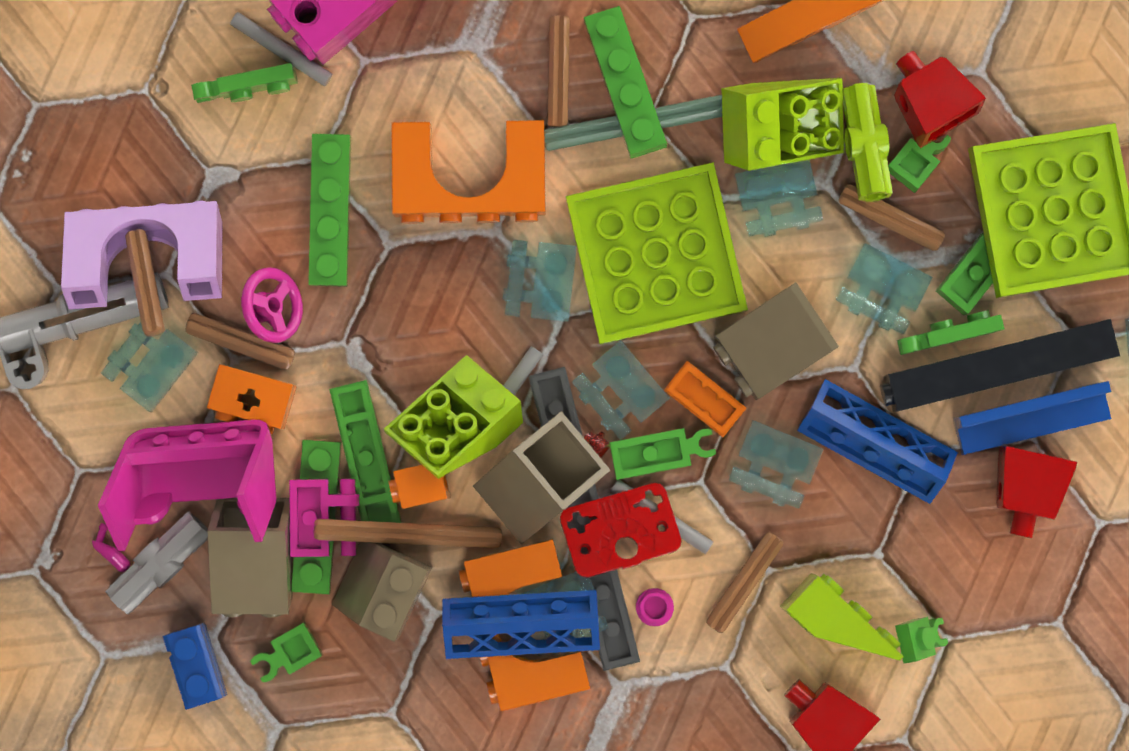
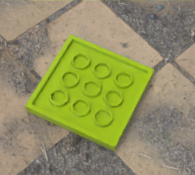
[968,123,1129,298]
[566,162,748,345]

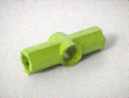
[843,83,893,202]

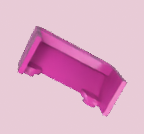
[98,420,277,551]

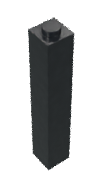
[880,319,1120,412]

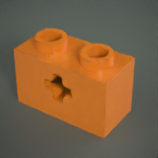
[207,364,297,434]
[388,465,451,509]

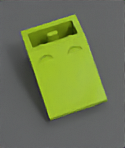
[721,78,844,171]
[384,355,523,479]
[780,573,904,661]

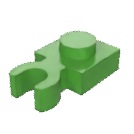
[888,135,951,193]
[895,617,948,663]
[250,622,323,682]

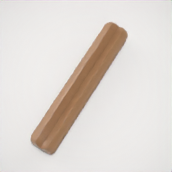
[548,15,570,128]
[839,185,945,251]
[125,229,165,337]
[185,313,295,370]
[706,532,784,633]

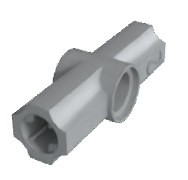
[105,511,208,615]

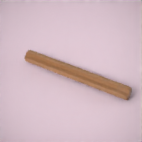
[313,519,502,548]

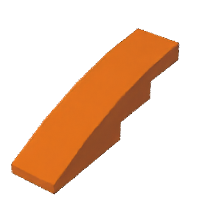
[737,0,885,63]

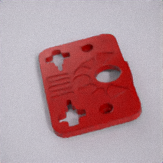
[560,483,682,578]

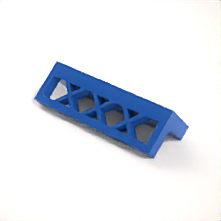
[797,379,958,504]
[953,381,1112,455]
[442,590,600,659]

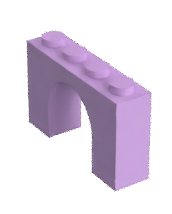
[61,201,222,309]

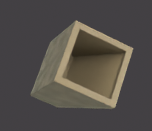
[713,282,839,400]
[473,411,610,545]
[207,498,293,618]
[331,542,433,642]

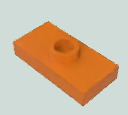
[663,361,746,438]

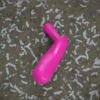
[92,523,130,572]

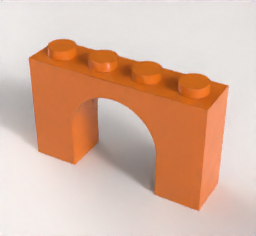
[392,120,546,224]
[459,539,590,711]

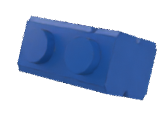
[163,622,228,710]

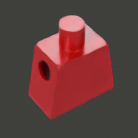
[894,51,986,149]
[997,446,1077,538]
[784,679,881,751]

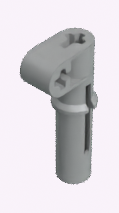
[0,272,169,389]

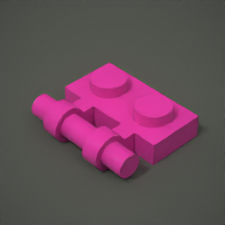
[289,479,360,557]

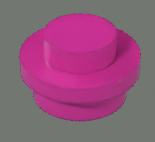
[636,588,674,626]

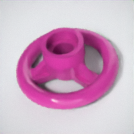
[241,267,303,343]

